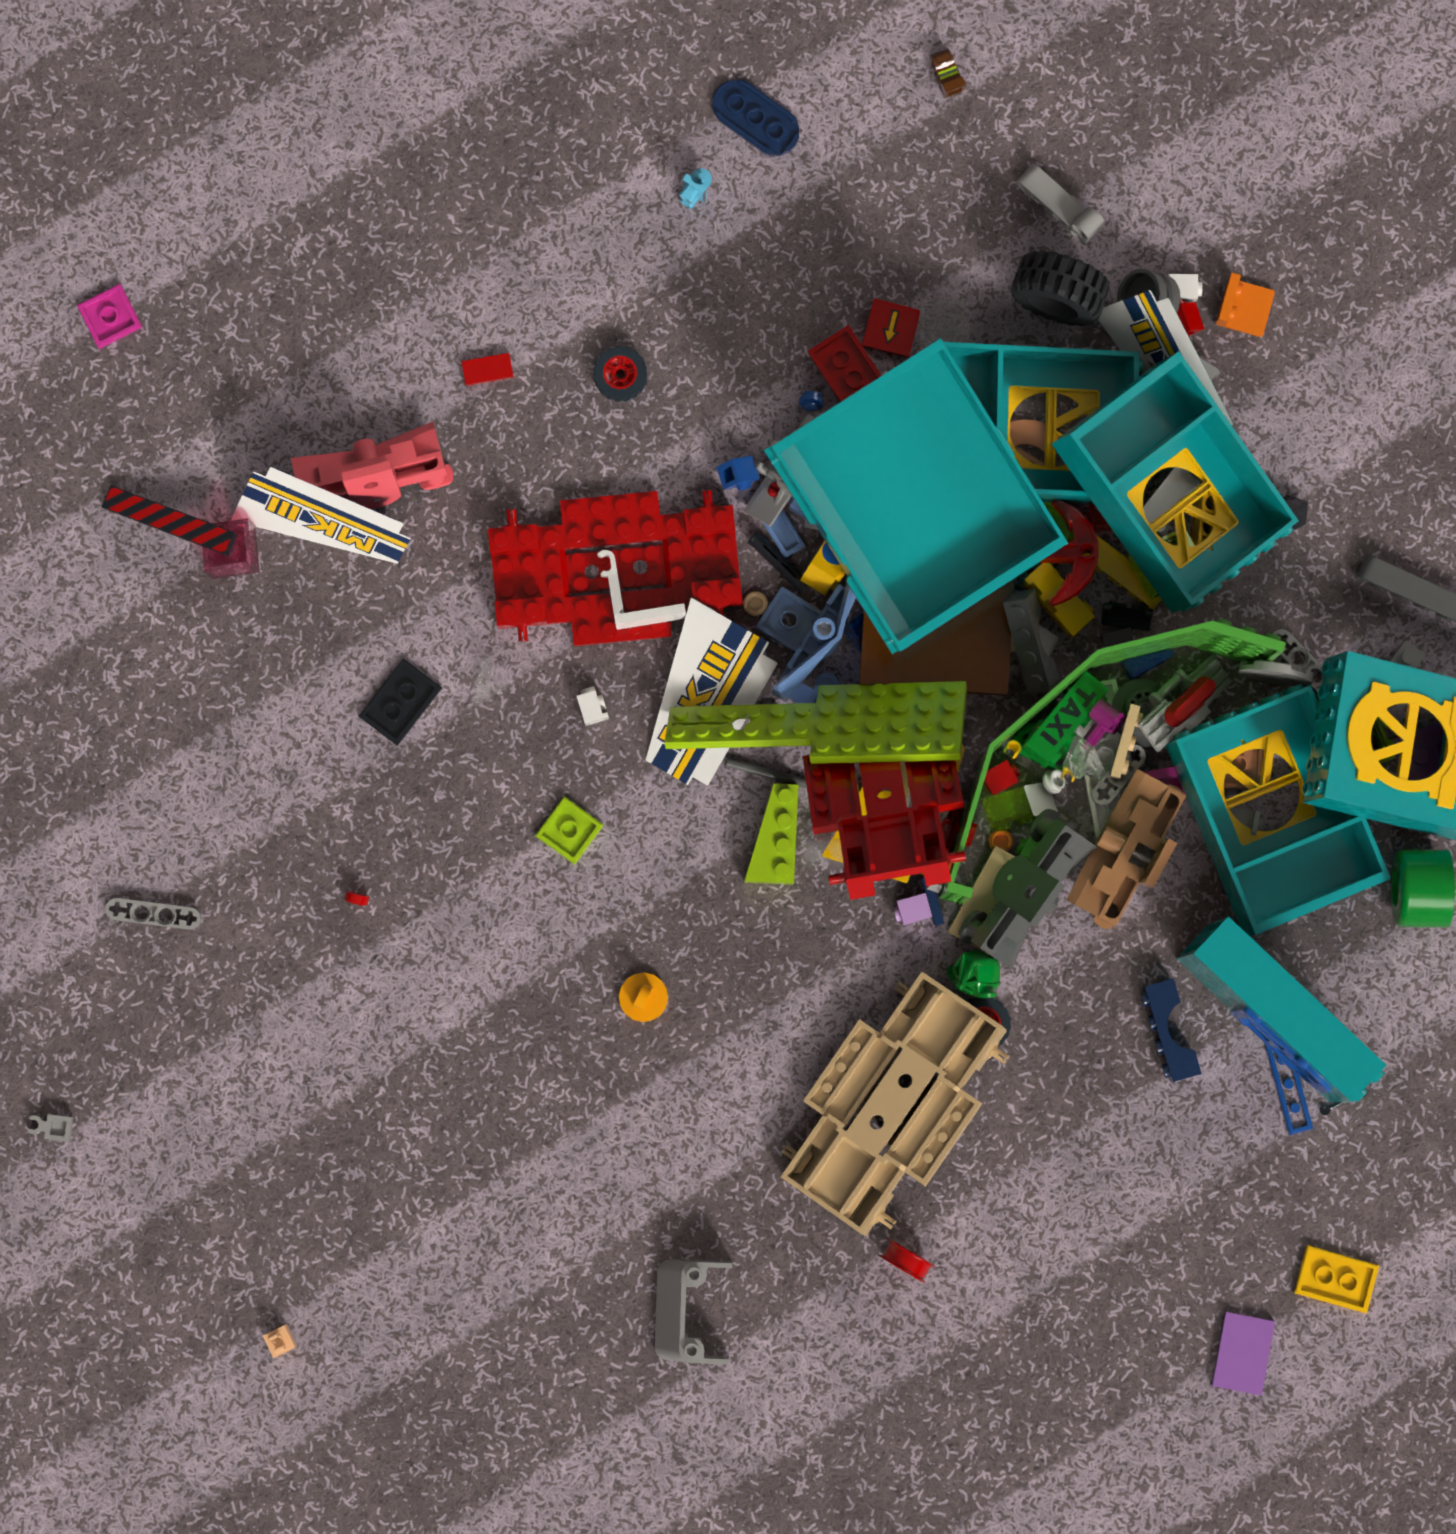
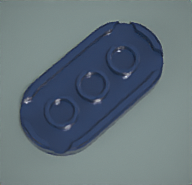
[712,80,799,156]

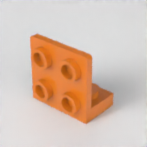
[1215,273,1275,337]

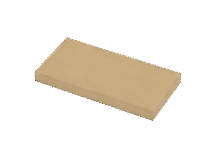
[947,845,1015,951]

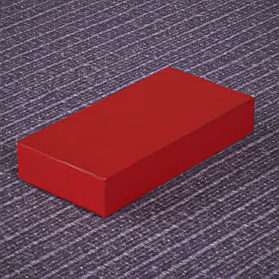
[461,353,514,386]

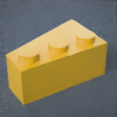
[1021,563,1095,639]

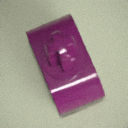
[1081,699,1126,749]

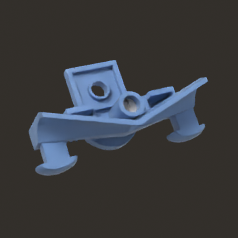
[755,574,864,703]

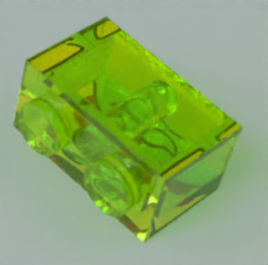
[981,786,1034,832]

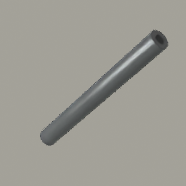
[726,757,807,789]

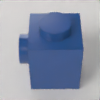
[716,456,760,491]

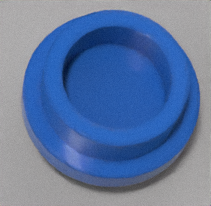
[799,391,823,412]

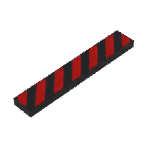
[101,485,238,557]

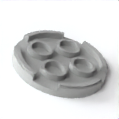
[1238,660,1314,686]

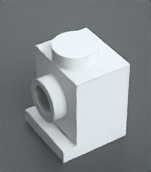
[577,686,609,726]

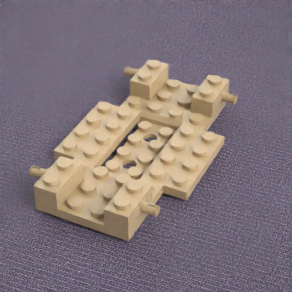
[781,972,1010,1236]

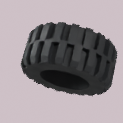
[1011,250,1110,326]

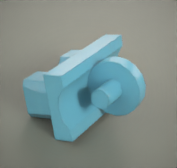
[679,168,712,210]

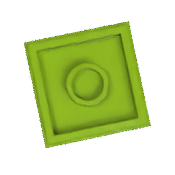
[535,796,604,865]

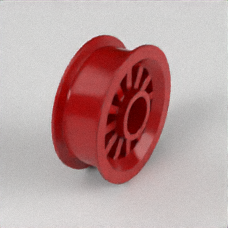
[878,1238,935,1283]

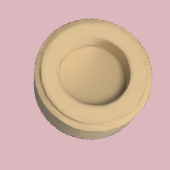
[743,591,768,616]

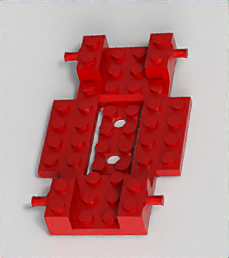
[488,490,743,647]
[802,755,966,900]

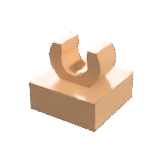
[263,1324,297,1358]

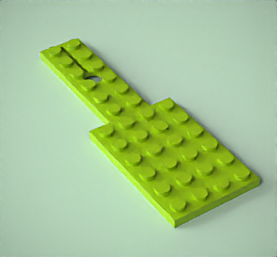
[664,681,967,764]

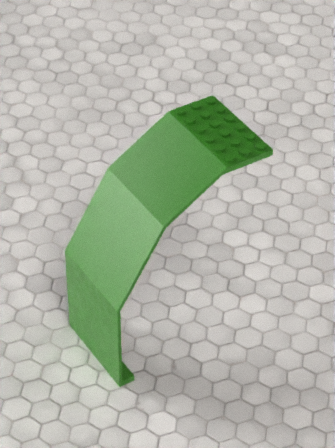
[939,619,1286,905]

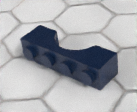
[1140,978,1202,1082]

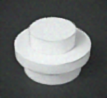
[1043,769,1065,794]

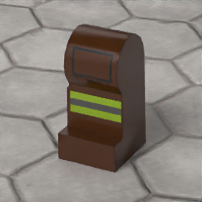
[929,48,966,98]

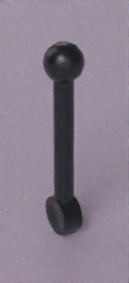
[1320,1088,1368,1115]

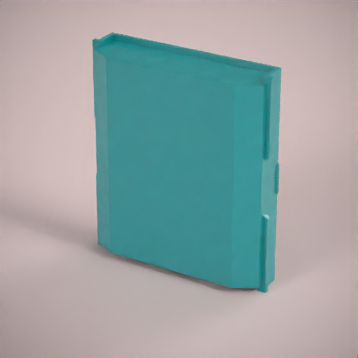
[764,337,1068,654]

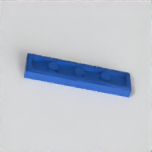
[1264,1043,1313,1135]

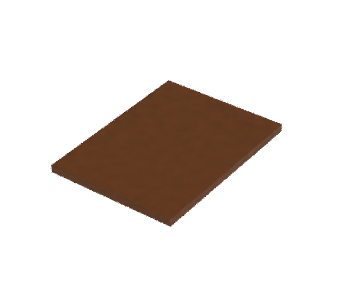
[859,578,1015,696]

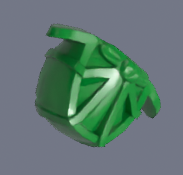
[946,949,1001,998]

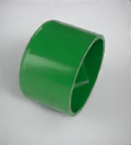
[1390,849,1455,928]

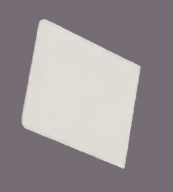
[1024,783,1058,816]

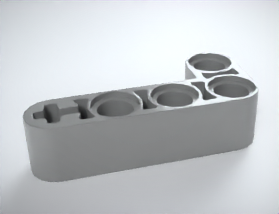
[1015,163,1104,245]

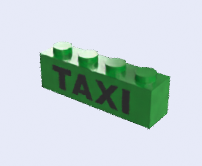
[1022,671,1109,768]

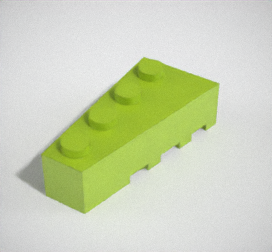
[744,784,798,885]

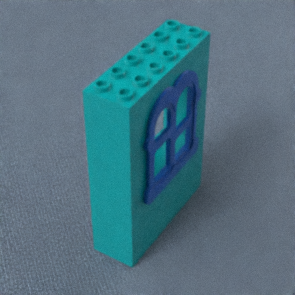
[1176,917,1386,1102]

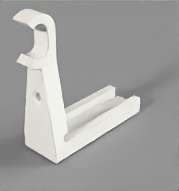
[597,550,686,630]

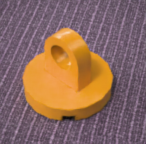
[619,973,668,1022]

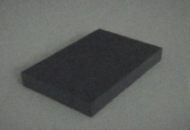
[358,658,442,746]

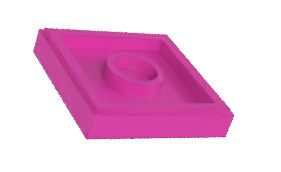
[77,284,142,349]

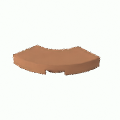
[1010,419,1057,454]

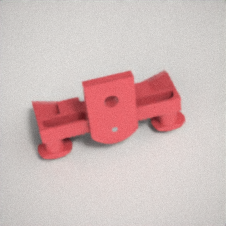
[291,422,453,509]

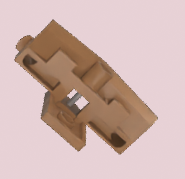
[1066,769,1187,929]

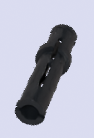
[747,531,807,594]

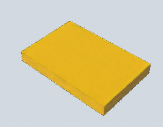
[1294,1245,1379,1314]

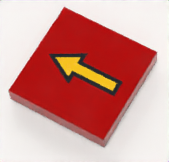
[862,298,921,358]

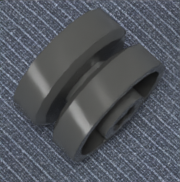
[1117,269,1181,313]

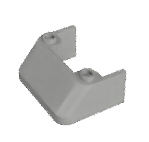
[655,1259,732,1364]

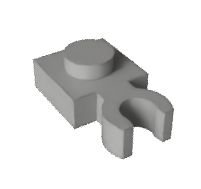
[27,1114,74,1142]

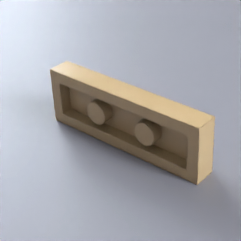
[1109,704,1143,779]

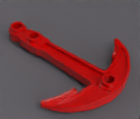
[1039,499,1099,607]

